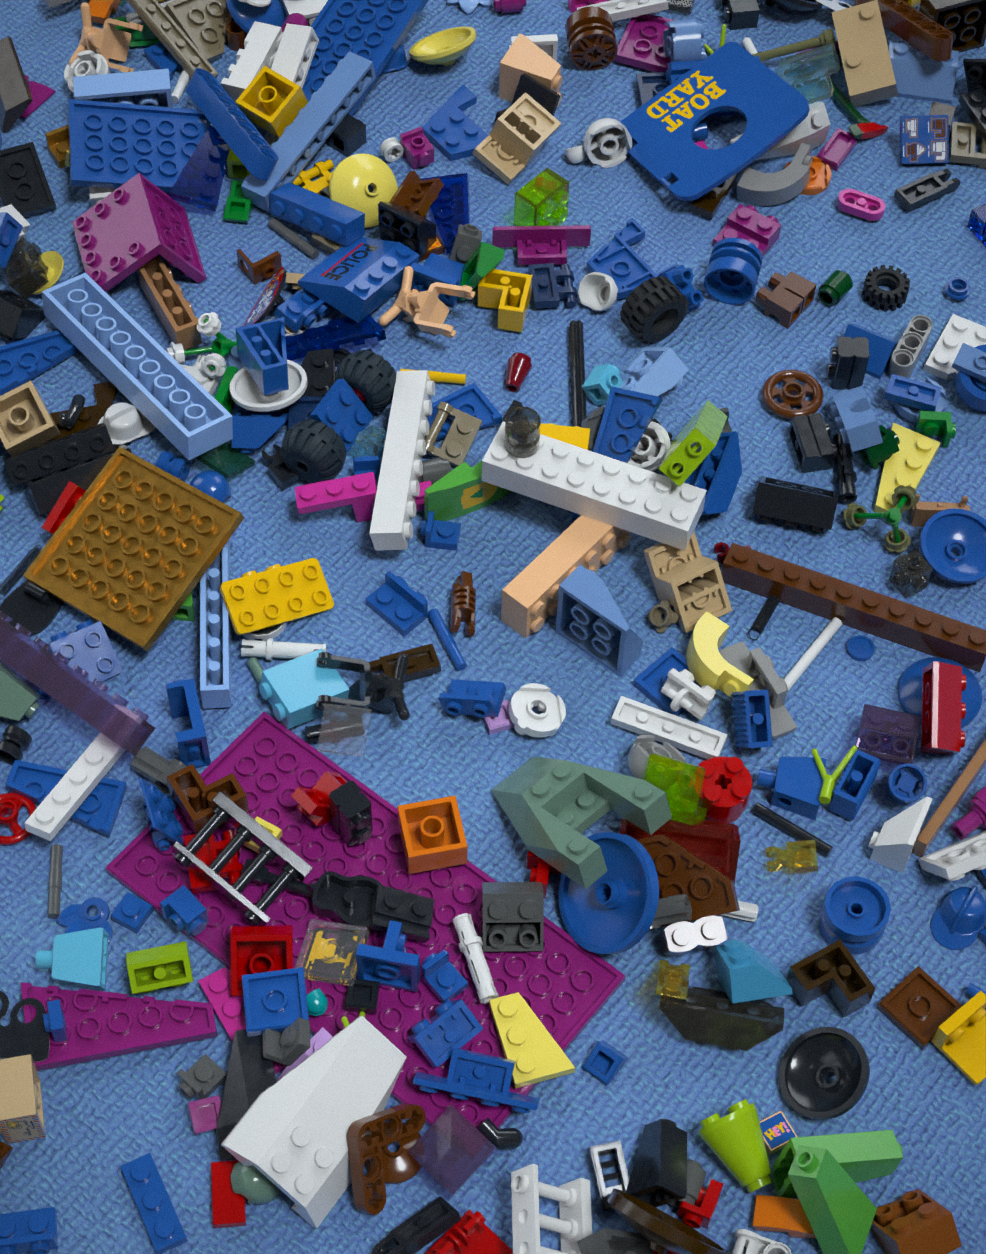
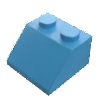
[715,940,793,1004]

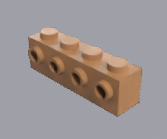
[137,255,202,350]

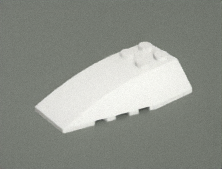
[221,1016,407,1229]

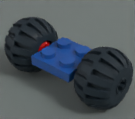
[281,350,397,483]

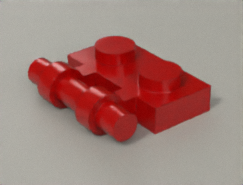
[184,830,243,894]

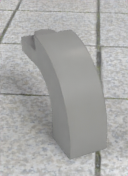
[737,143,813,206]

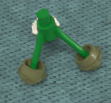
[843,485,918,553]

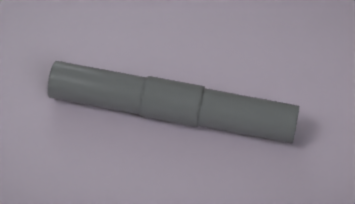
[268,218,319,259]
[48,844,63,919]

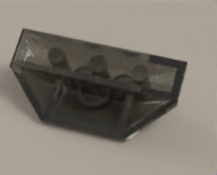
[659,986,785,1051]

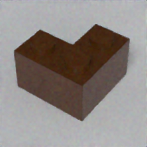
[167,764,249,834]

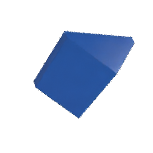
[843,324,899,379]

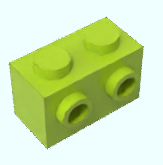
[126,941,193,994]

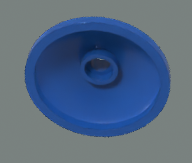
[226,0,286,33]
[919,508,986,584]
[898,657,982,728]

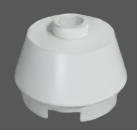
[64,50,111,92]
[628,422,671,471]

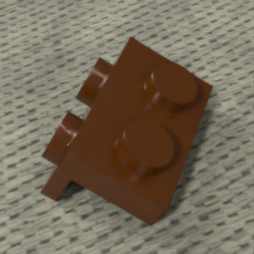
[389,171,444,217]

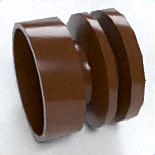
[565,6,618,70]

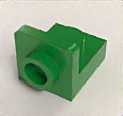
[915,411,956,448]

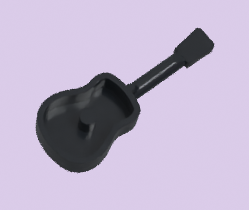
[241,858,382,934]

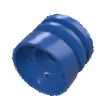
[704,237,763,305]

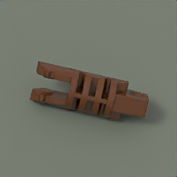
[450,571,476,637]

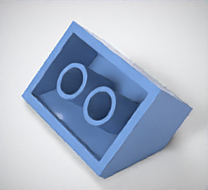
[888,42,959,104]

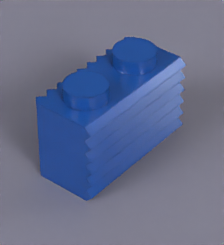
[731,689,773,749]
[828,749,881,820]

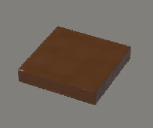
[876,966,962,1050]

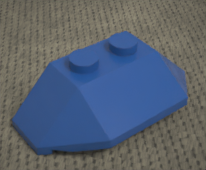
[684,431,742,515]

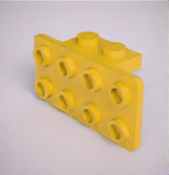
[220,558,334,635]

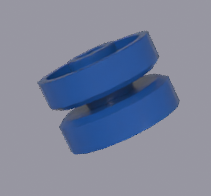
[819,876,891,954]

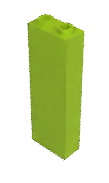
[659,400,728,487]

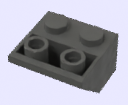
[482,882,544,952]

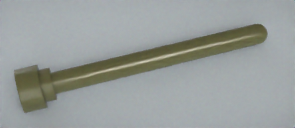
[752,28,836,62]

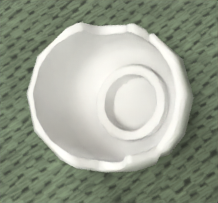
[578,272,618,311]

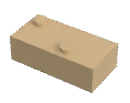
[831,0,899,107]

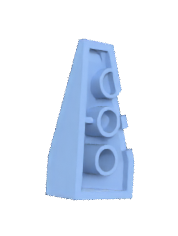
[601,347,689,407]

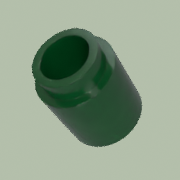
[818,270,853,306]

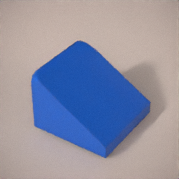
[582,1040,628,1085]

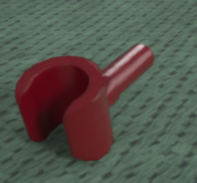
[714,542,751,563]

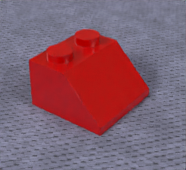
[230,925,293,996]

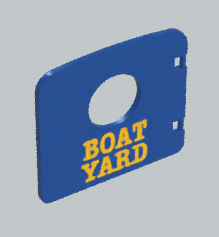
[620,42,810,201]

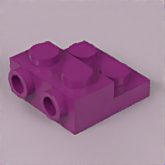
[712,204,781,256]

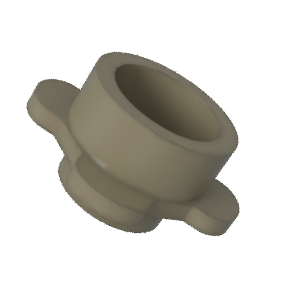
[648,600,679,633]

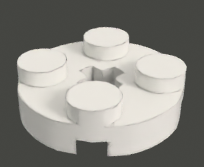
[508,683,566,737]

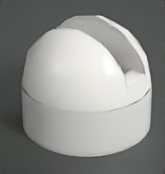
[565,145,585,164]

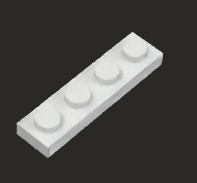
[577,0,669,22]
[611,696,728,759]

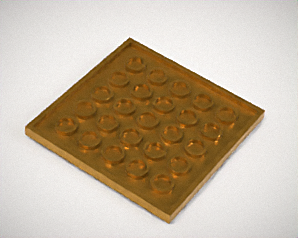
[23,446,245,652]

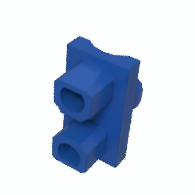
[662,265,704,313]

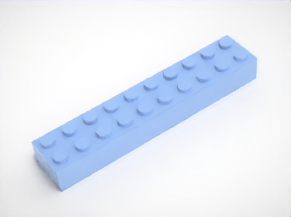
[42,273,233,460]

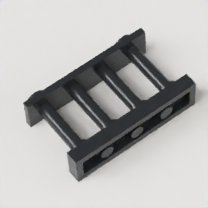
[172,791,313,926]

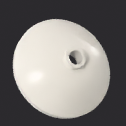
[230,360,308,412]

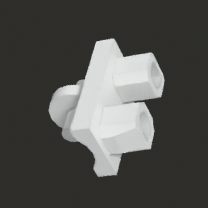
[661,668,716,720]

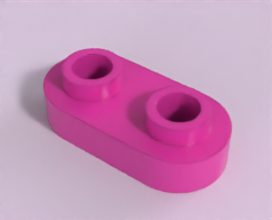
[837,189,885,221]

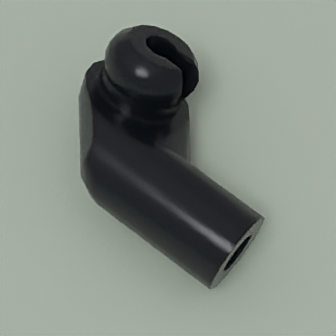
[58,394,85,428]
[477,1118,523,1150]

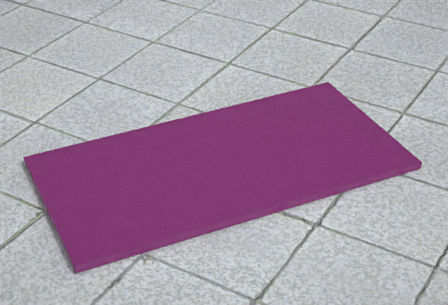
[105,712,626,1161]

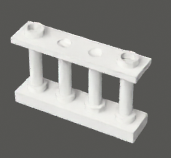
[511,1164,592,1254]

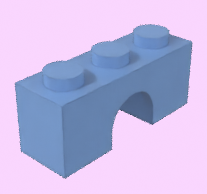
[830,386,883,452]

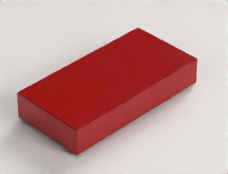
[211,1160,246,1229]

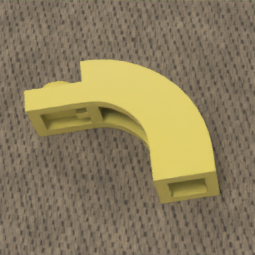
[686,612,754,698]

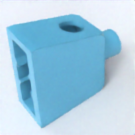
[36,928,109,991]

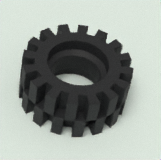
[862,265,910,312]

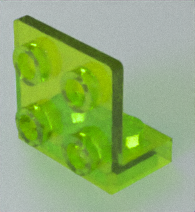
[645,753,707,825]

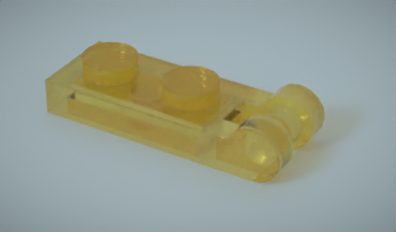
[655,959,690,999]

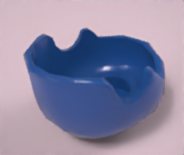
[190,470,231,503]

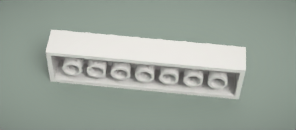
[482,422,707,551]

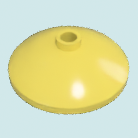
[409,26,477,66]
[329,154,398,228]

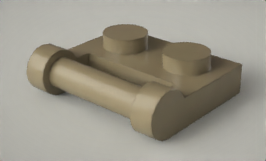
[949,121,986,169]
[425,401,482,467]

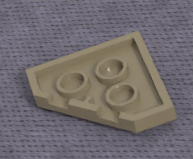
[164,0,230,62]

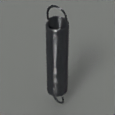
[748,596,780,641]

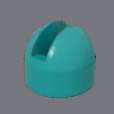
[307,989,328,1016]

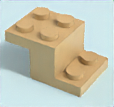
[472,92,561,185]
[643,532,732,633]

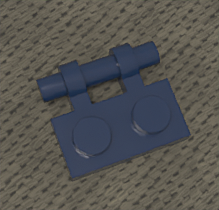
[528,263,578,309]

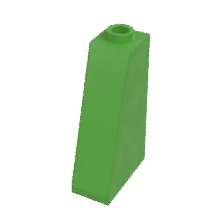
[769,1130,904,1198]
[788,1145,877,1254]

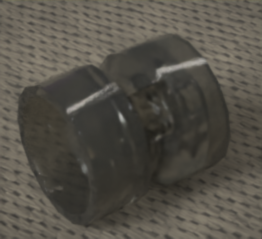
[504,406,541,458]

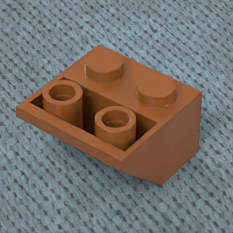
[870,1189,962,1254]

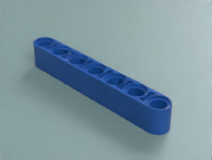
[186,68,279,181]

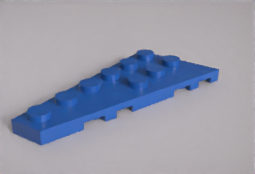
[0,330,79,396]

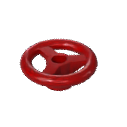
[0,793,37,845]

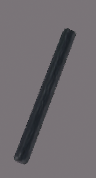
[569,320,587,427]

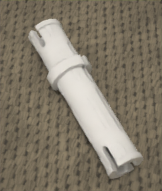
[241,638,326,660]
[452,913,499,1004]

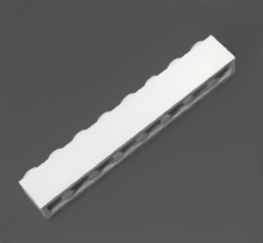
[369,370,435,551]

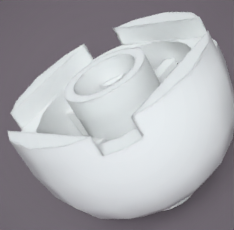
[583,118,632,168]

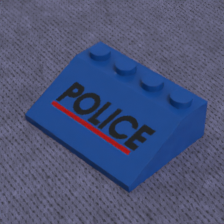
[298,237,420,323]

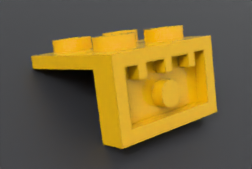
[932,991,986,1085]

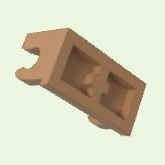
[910,494,970,527]

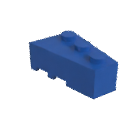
[235,317,289,396]

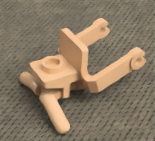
[69,2,143,72]
[378,266,476,338]

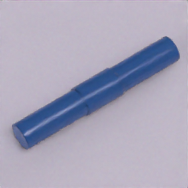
[428,609,467,671]

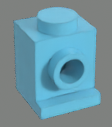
[582,363,623,406]

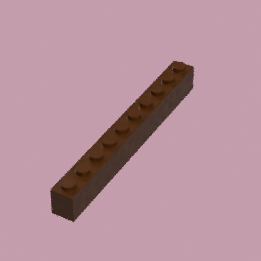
[721,542,986,672]

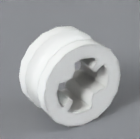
[380,137,404,162]

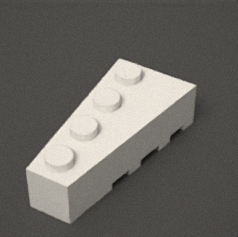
[221,21,282,103]

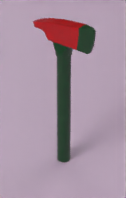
[814,69,889,139]

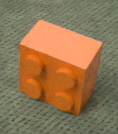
[397,795,468,874]

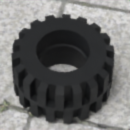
[620,276,689,345]

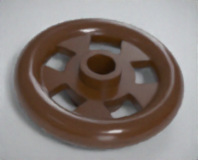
[762,370,823,419]

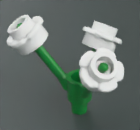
[166,312,237,378]

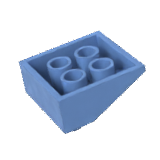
[555,565,643,677]

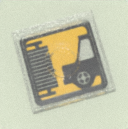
[295,919,370,986]

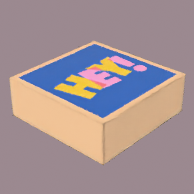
[760,1111,798,1155]

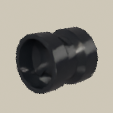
[0,725,32,765]

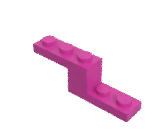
[295,472,432,523]

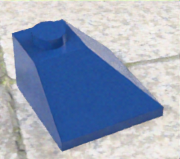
[232,411,289,453]

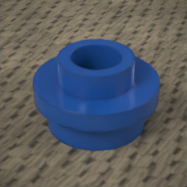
[945,277,970,300]

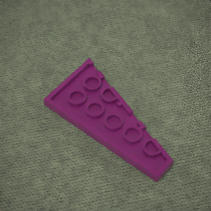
[20,982,218,1071]

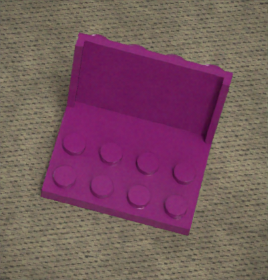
[72,173,207,292]

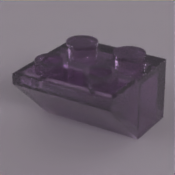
[855,704,921,765]

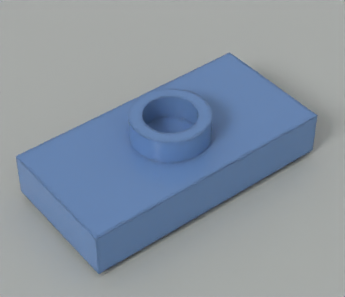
[952,343,986,382]

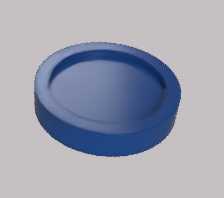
[847,635,875,661]

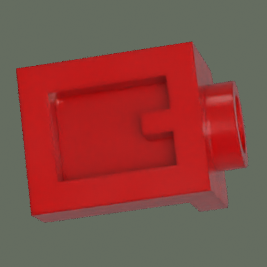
[677,1179,723,1229]

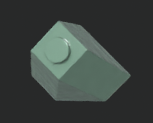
[0,660,41,721]

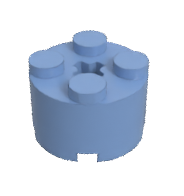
[663,18,706,66]

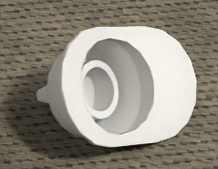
[98,403,156,445]

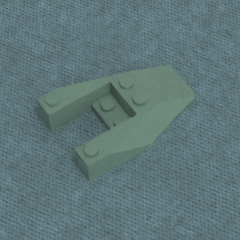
[491,757,672,889]

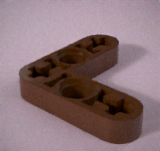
[347,1103,426,1215]

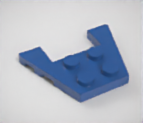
[422,85,489,161]
[586,218,679,300]

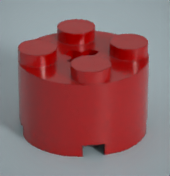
[691,756,752,824]

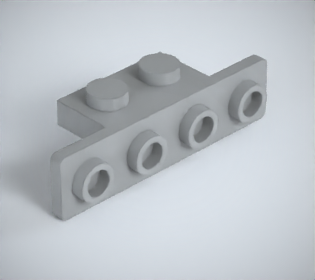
[720,642,797,739]

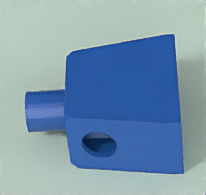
[757,756,826,820]

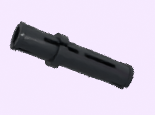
[833,433,857,504]

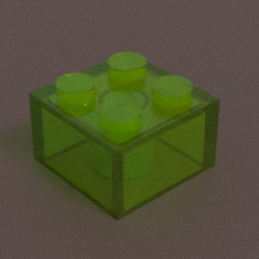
[514,167,569,226]

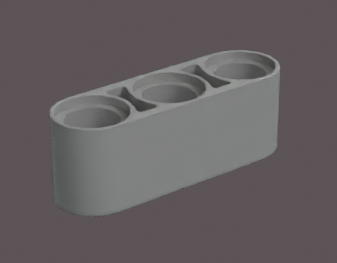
[888,315,933,378]

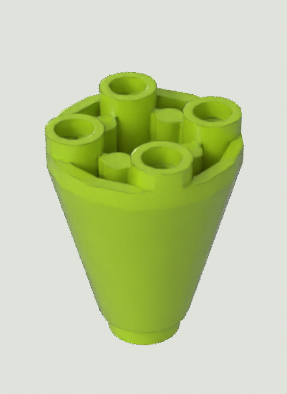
[698,1099,772,1193]

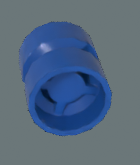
[885,763,927,805]

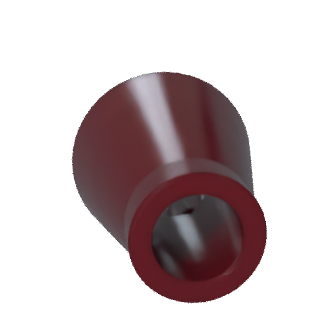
[505,353,532,392]

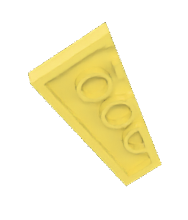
[874,423,941,515]

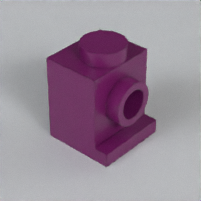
[400,127,434,170]

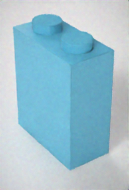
[259,648,350,729]

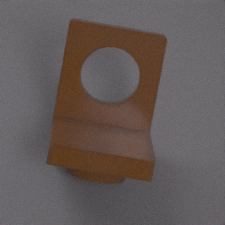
[236,249,282,285]

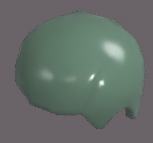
[231,1161,280,1204]

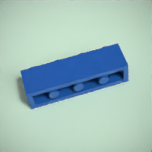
[270,182,365,246]

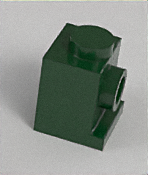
[858,425,900,470]

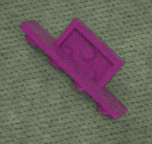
[492,225,591,265]

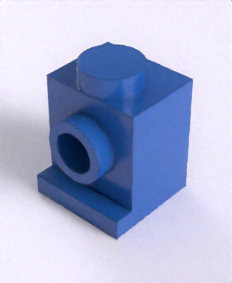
[160,885,209,937]

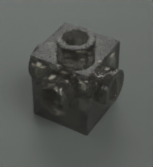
[889,550,933,599]

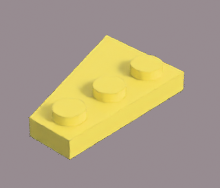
[489,992,575,1089]

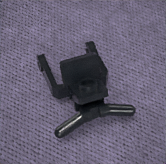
[316,652,410,721]

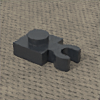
[261,444,301,490]

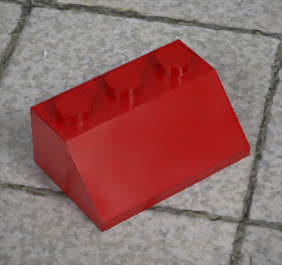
[921,661,966,754]

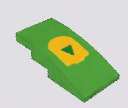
[424,461,513,521]

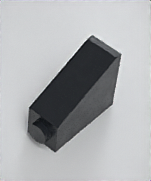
[626,1119,687,1207]

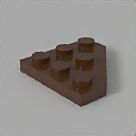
[637,834,740,927]

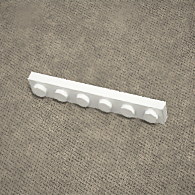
[25,708,146,841]

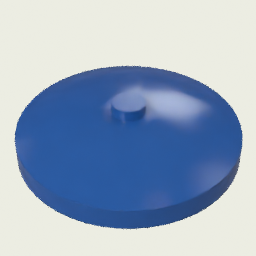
[559,832,659,954]

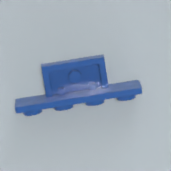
[413,1048,540,1113]

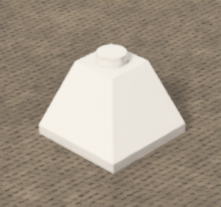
[868,797,932,873]

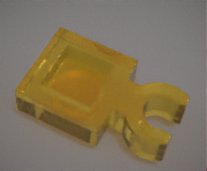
[766,840,818,873]

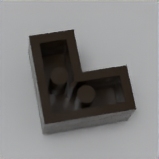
[786,939,875,1017]

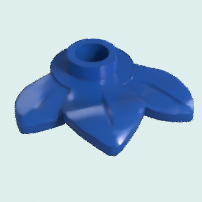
[57,897,113,945]

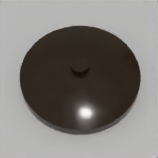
[607,1188,731,1254]

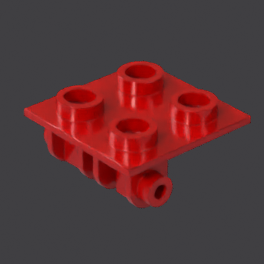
[425,1209,513,1254]

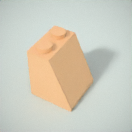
[499,33,563,107]

